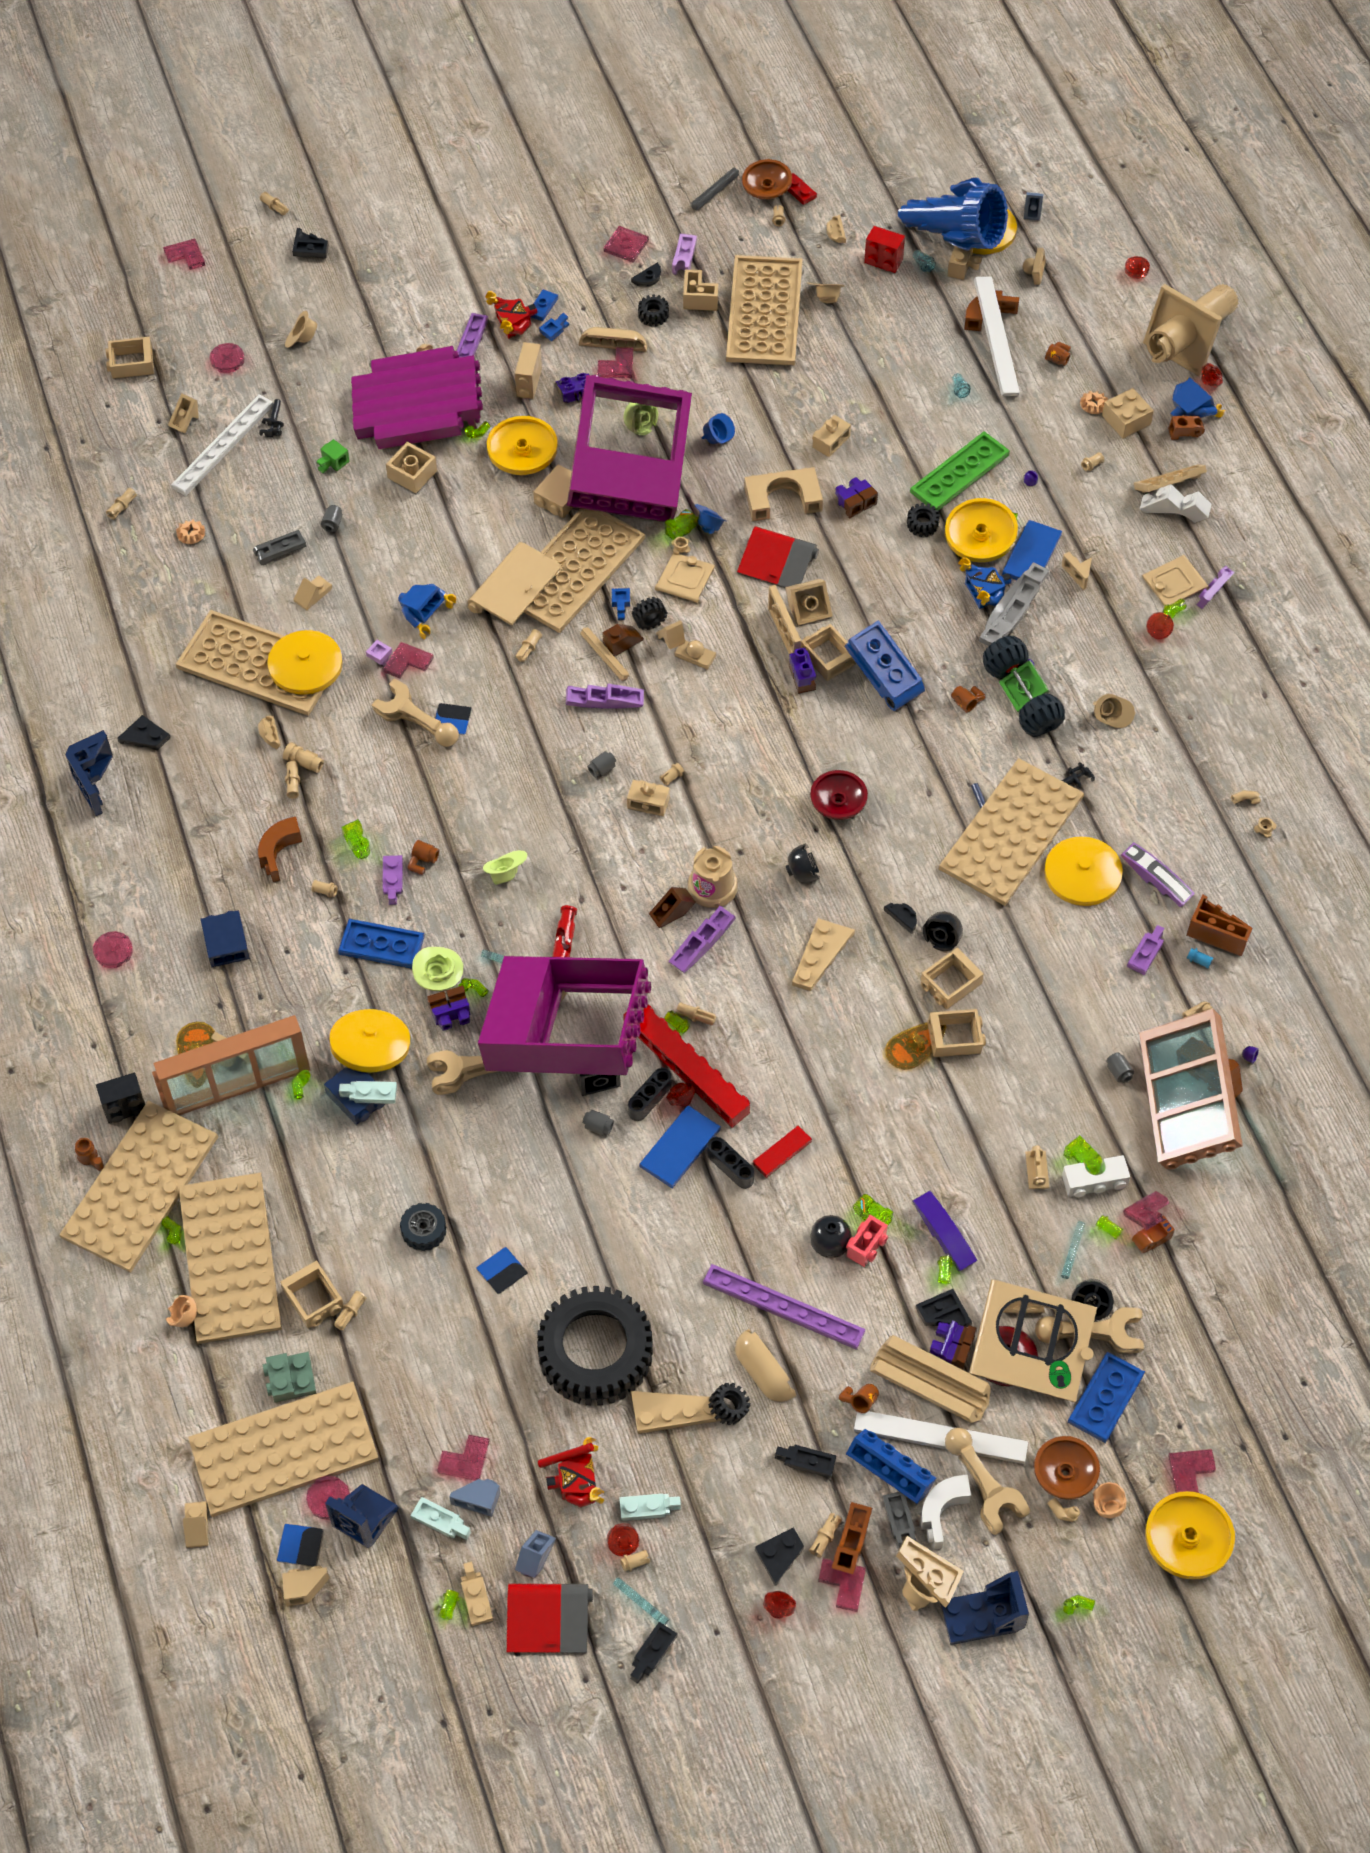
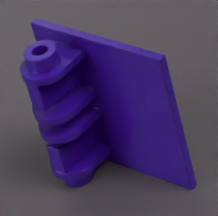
[555,373,589,403]

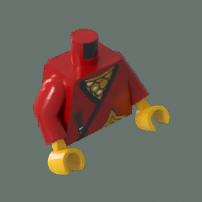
[485,291,538,339]
[546,1437,604,1508]

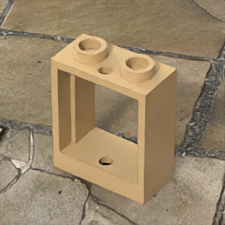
[106,336,154,379]
[801,624,857,681]
[921,947,984,1010]
[927,1009,986,1057]
[280,1260,343,1329]

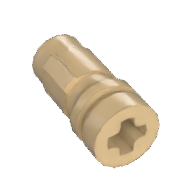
[283,742,324,773]

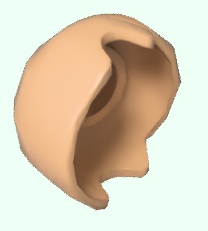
[166,1295,197,1327]
[1093,1482,1127,1518]

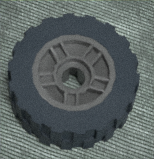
[400,1203,447,1251]

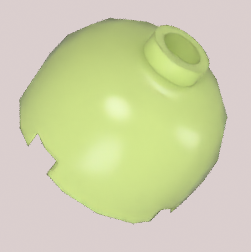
[623,403,658,435]

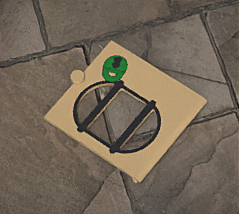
[969,1279,1097,1402]

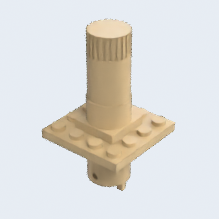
[1143,284,1239,376]

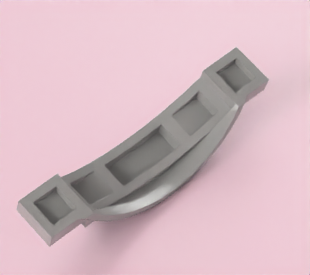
[979,562,1049,646]

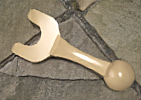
[371,679,459,747]
[427,1050,498,1095]
[1035,1307,1144,1354]
[945,1428,1030,1535]

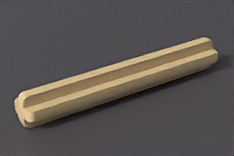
[580,627,629,681]

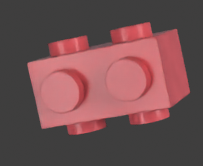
[846,1215,888,1267]

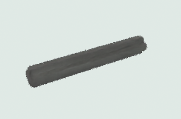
[691,167,739,210]

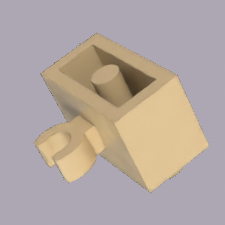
[947,246,982,280]
[812,415,851,457]
[627,780,670,817]

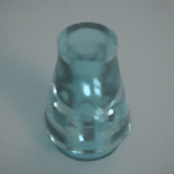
[913,250,936,272]
[952,373,971,398]

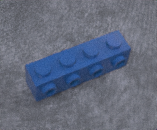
[846,1429,936,1504]

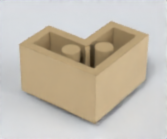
[683,270,718,311]

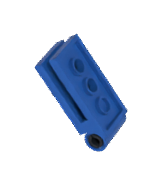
[844,620,925,711]

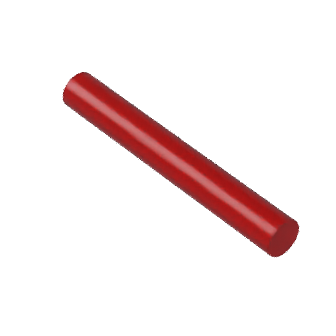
[538,1443,594,1468]

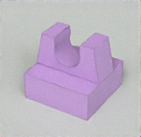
[366,640,392,666]

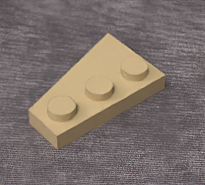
[896,1536,964,1608]

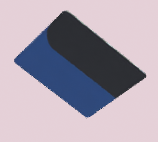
[435,703,472,734]
[476,1247,528,1294]
[277,1524,323,1566]

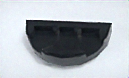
[631,262,661,286]
[884,903,917,934]

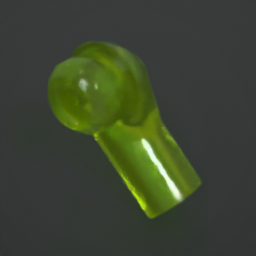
[465,421,491,438]
[459,978,489,997]
[291,1070,311,1099]
[161,1216,182,1245]
[1063,1595,1096,1615]

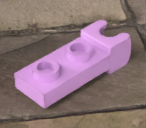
[672,234,697,275]

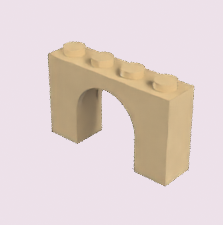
[744,467,823,521]

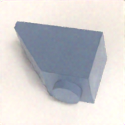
[1023,192,1044,221]
[449,1479,501,1517]
[515,1530,556,1578]

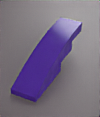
[912,1191,978,1271]

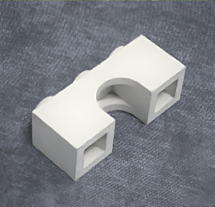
[1062,1155,1130,1197]

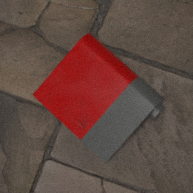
[737,526,819,588]
[506,1583,593,1653]

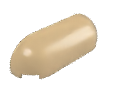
[578,327,647,352]
[735,1329,796,1402]

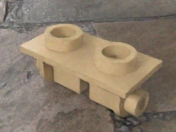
[1025,1145,1050,1189]

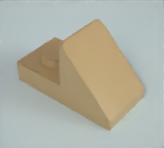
[168,393,199,433]
[1061,552,1092,590]
[294,575,332,611]
[656,620,685,650]
[183,1501,209,1548]

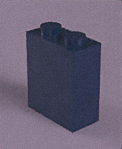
[200,910,250,968]
[324,1067,385,1125]

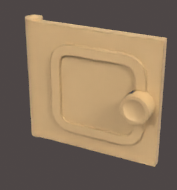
[655,553,715,603]
[1142,555,1209,608]

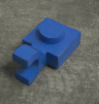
[539,313,569,341]
[612,588,630,620]

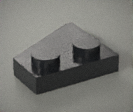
[292,228,329,258]
[117,715,170,750]
[915,1289,972,1327]
[755,1527,804,1586]

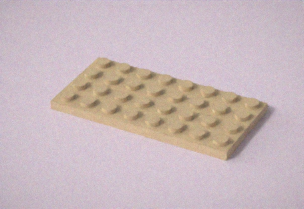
[726,255,803,366]
[523,508,645,633]
[176,610,325,716]
[939,758,1084,906]
[60,1101,218,1273]
[179,1172,282,1344]
[188,1382,379,1517]

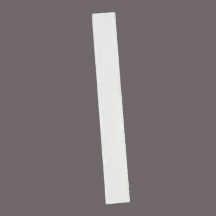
[974,277,1020,396]
[171,395,273,496]
[854,1411,1028,1464]

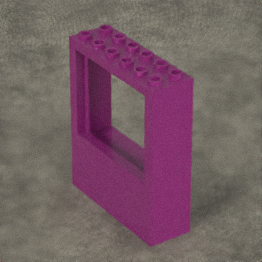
[567,375,692,523]
[478,956,651,1075]

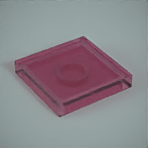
[604,226,649,263]

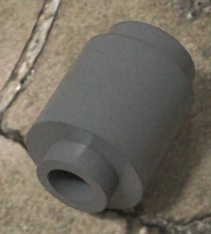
[321,505,343,532]
[587,751,616,778]
[1106,1052,1134,1083]
[582,1110,614,1135]

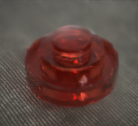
[1124,256,1150,279]
[1201,363,1223,388]
[1146,612,1174,639]
[666,1082,696,1107]
[606,1523,640,1557]
[763,1591,796,1619]

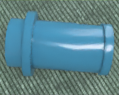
[1187,948,1213,969]

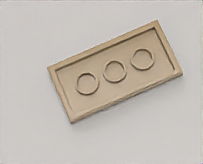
[768,585,801,654]

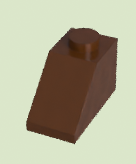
[602,624,644,657]
[649,887,696,928]

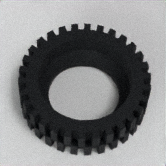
[537,1286,653,1406]

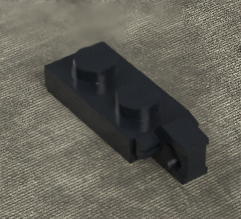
[775,1445,837,1478]
[630,1622,678,1684]

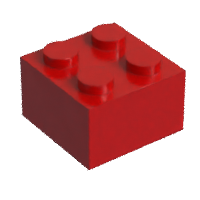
[864,226,905,273]

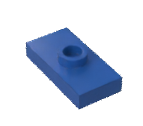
[530,289,558,322]

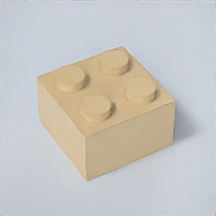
[1102,388,1154,439]
[386,442,437,494]

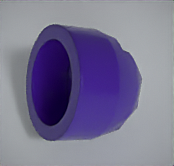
[1024,470,1038,486]
[1242,1046,1259,1063]

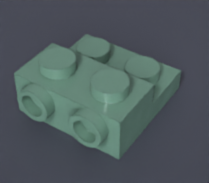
[262,1351,317,1403]

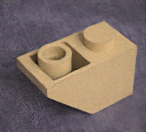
[282,1566,329,1606]

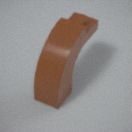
[964,290,1019,331]
[258,816,302,882]
[832,1502,873,1574]

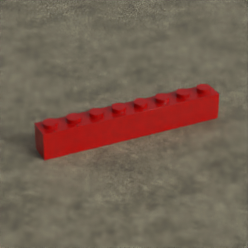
[623,1004,750,1128]

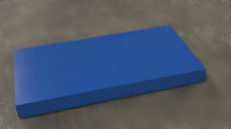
[1002,520,1062,580]
[338,919,425,969]
[639,1105,721,1189]
[1067,1352,1145,1444]

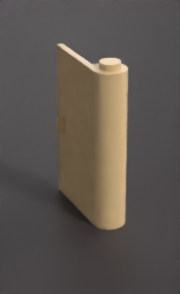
[467,542,562,625]

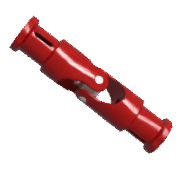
[552,905,577,957]

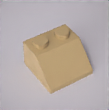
[785,579,833,625]

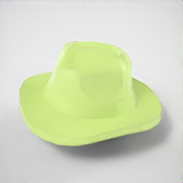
[412,947,463,991]

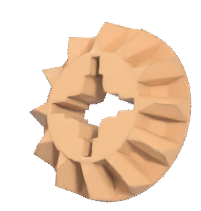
[1080,391,1108,414]
[176,519,205,544]

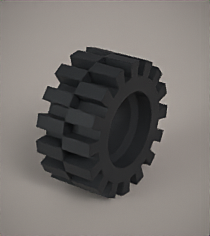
[638,294,669,327]
[907,503,940,537]
[632,597,668,630]
[708,1382,751,1425]

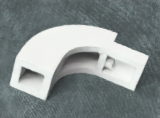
[921,1475,971,1550]

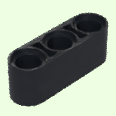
[628,1067,672,1121]
[707,1137,754,1189]

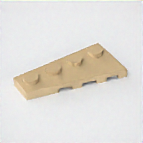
[1134,464,1207,493]
[792,918,855,991]
[631,1391,721,1434]

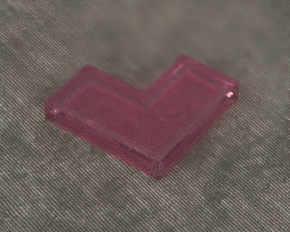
[163,238,206,270]
[597,347,633,378]
[383,642,434,679]
[1123,1191,1169,1230]
[437,1435,490,1481]
[1168,1449,1216,1493]
[818,1559,866,1612]

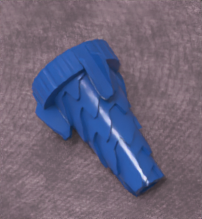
[898,177,1008,250]

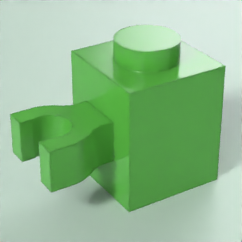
[317,439,350,473]

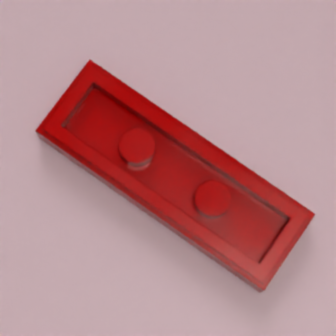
[753,1125,812,1178]

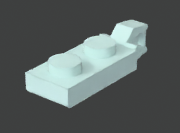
[339,1081,397,1104]
[619,1493,681,1521]
[410,1497,471,1540]

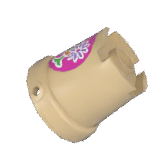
[688,846,738,908]

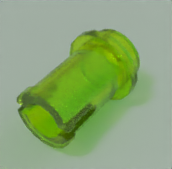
[1163,598,1187,618]
[664,1010,690,1034]
[1096,1215,1123,1239]
[937,1256,954,1284]
[438,1589,460,1620]

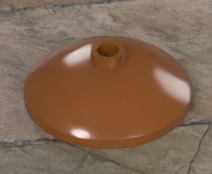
[742,159,792,199]
[1034,1436,1100,1500]

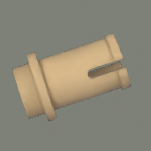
[772,205,785,227]
[1081,452,1104,471]
[660,763,684,786]
[311,880,338,898]
[620,1550,650,1572]

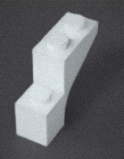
[1140,484,1212,523]

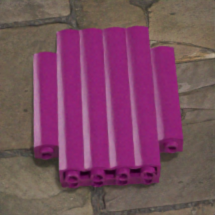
[351,346,483,450]

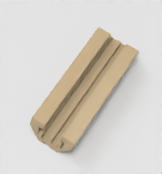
[870,1335,991,1423]

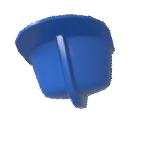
[701,413,735,444]
[694,504,727,534]

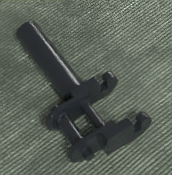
[259,399,284,438]
[1061,762,1095,788]

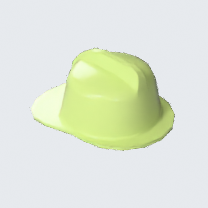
[483,850,527,885]

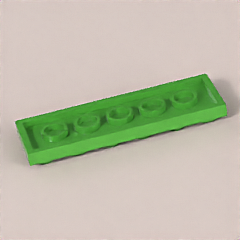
[910,431,1010,510]

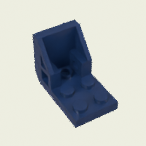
[65,730,113,816]
[325,1484,399,1548]
[940,1571,1029,1645]

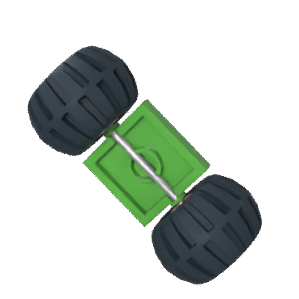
[983,635,1065,737]

